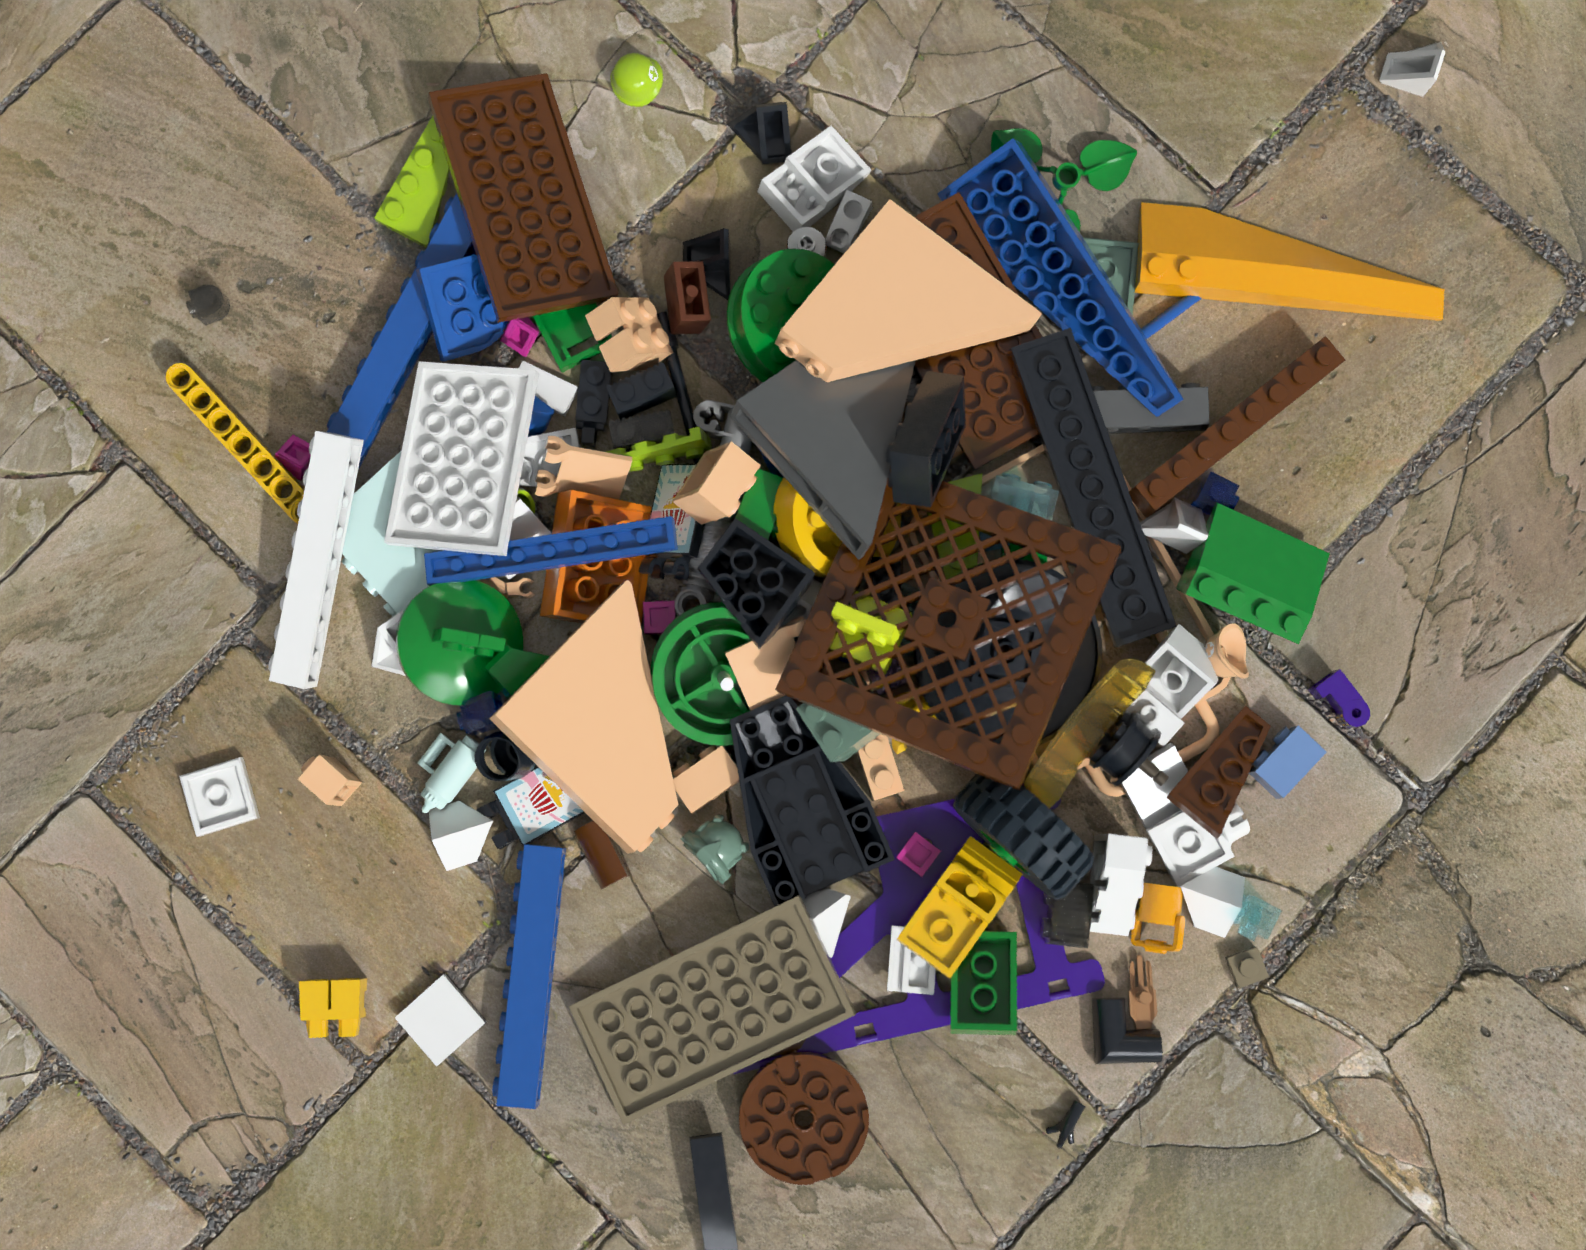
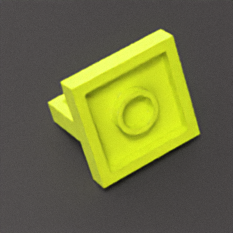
[830,591,912,674]

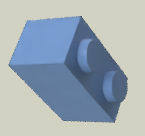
[1249,725,1327,799]

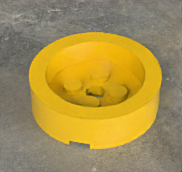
[773,477,902,578]

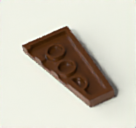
[1167,706,1271,840]

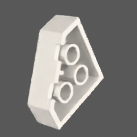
[1085,834,1152,936]

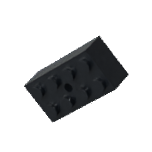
[886,371,966,508]

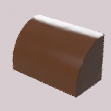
[574,821,630,890]

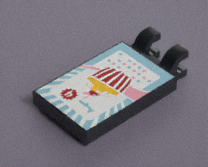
[639,464,705,580]
[476,766,585,850]

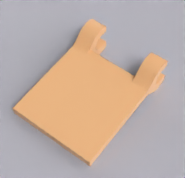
[535,436,632,500]
[725,616,829,711]

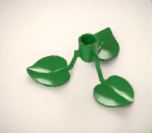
[991,128,1137,232]

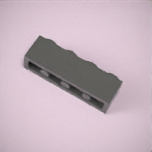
[1092,383,1209,434]

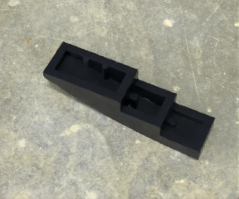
[690,1132,739,1250]

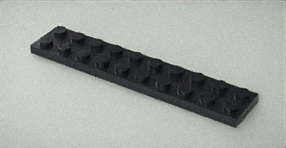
[1009,328,1176,648]

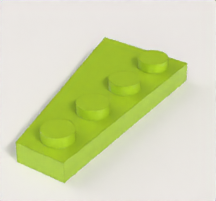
[374,116,450,248]
[606,426,712,472]

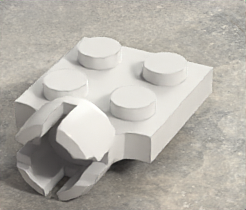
[1146,803,1250,887]

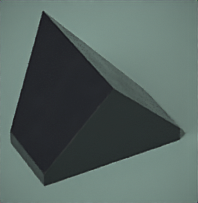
[727,102,792,165]
[683,228,731,300]

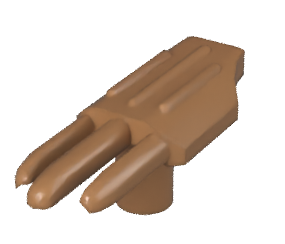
[1128,955,1157,1029]

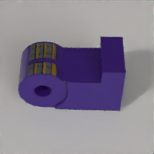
[1308,669,1370,728]

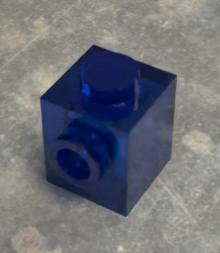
[1191,471,1240,515]

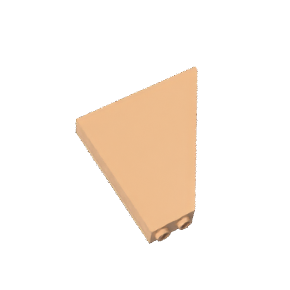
[775,199,1042,382]
[489,580,678,854]

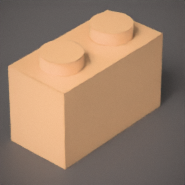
[672,745,740,814]
[298,755,362,806]

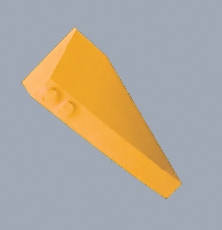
[1135,202,1444,321]

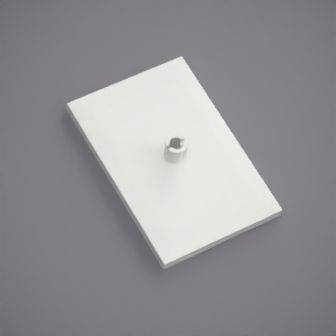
[384,361,539,556]

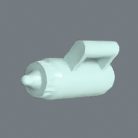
[418,732,486,813]

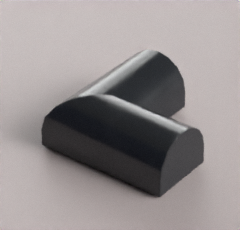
[1092,997,1163,1064]

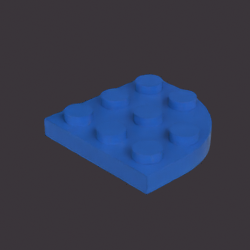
[416,254,508,361]

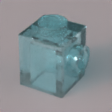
[1233,894,1282,941]

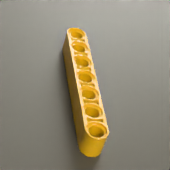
[165,363,305,524]

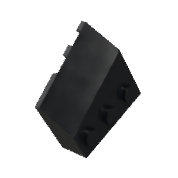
[698,518,815,650]

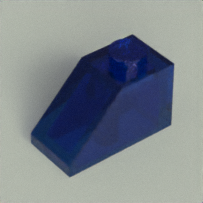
[456,691,503,736]

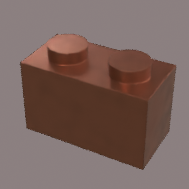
[663,262,711,334]

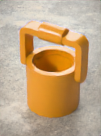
[1131,883,1185,954]

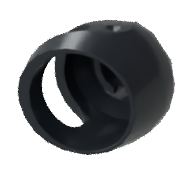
[475,731,536,781]

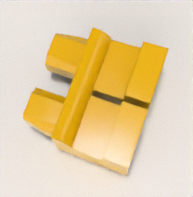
[299,978,367,1038]

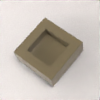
[1225,946,1269,989]

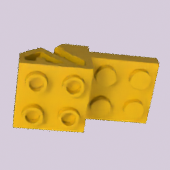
[896,836,1023,979]

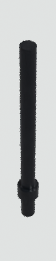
[657,312,701,464]

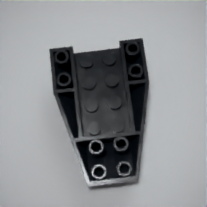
[730,696,895,907]

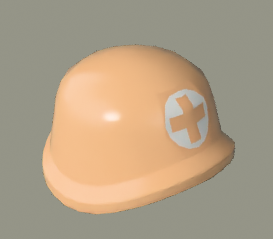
[1205,623,1249,679]

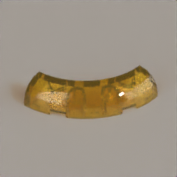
[1024,658,1156,809]

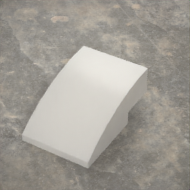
[757,126,871,232]

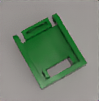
[533,303,613,373]

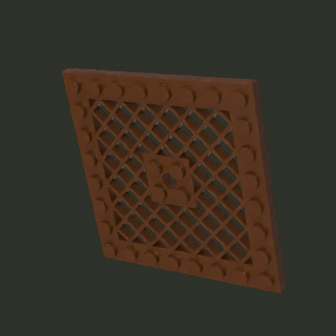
[775,466,1121,790]

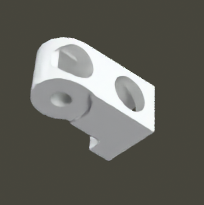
[826,190,872,253]

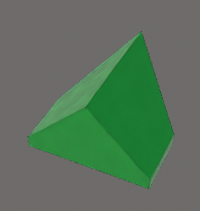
[485,645,550,700]

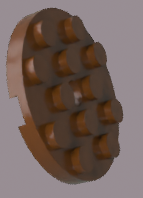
[739,1052,869,1185]

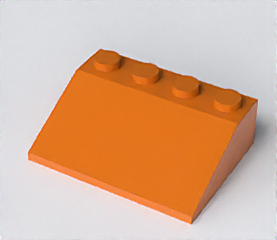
[540,490,652,625]

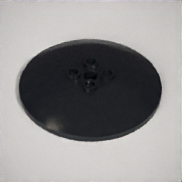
[914,559,1103,746]

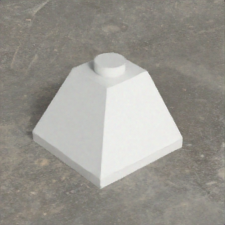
[1130,624,1218,719]

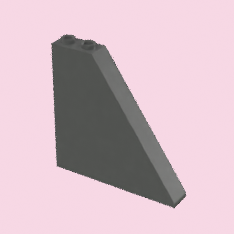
[730,360,916,560]

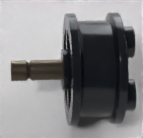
[1089,709,1169,786]

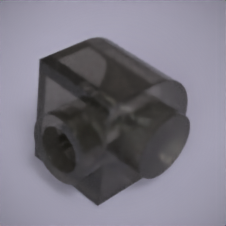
[186,285,230,326]

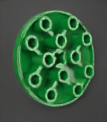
[396,580,523,705]

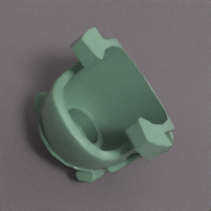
[680,814,749,884]

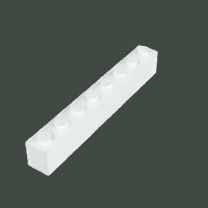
[268,431,364,689]

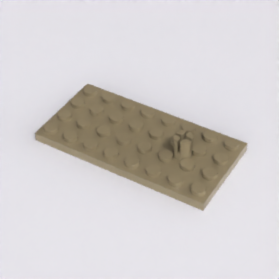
[569,895,856,1125]

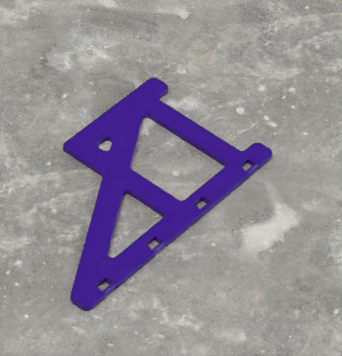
[732,778,1105,1074]

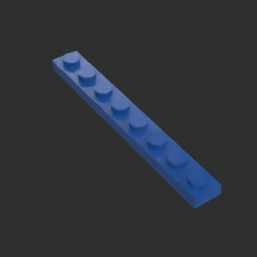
[424,516,678,586]

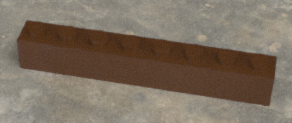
[1129,336,1345,518]

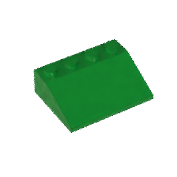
[1176,502,1330,644]

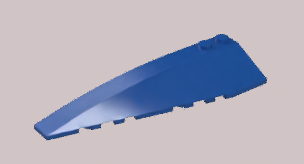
[937,138,1184,417]

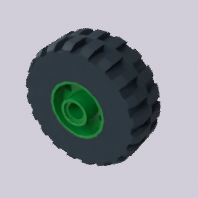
[953,773,1094,900]

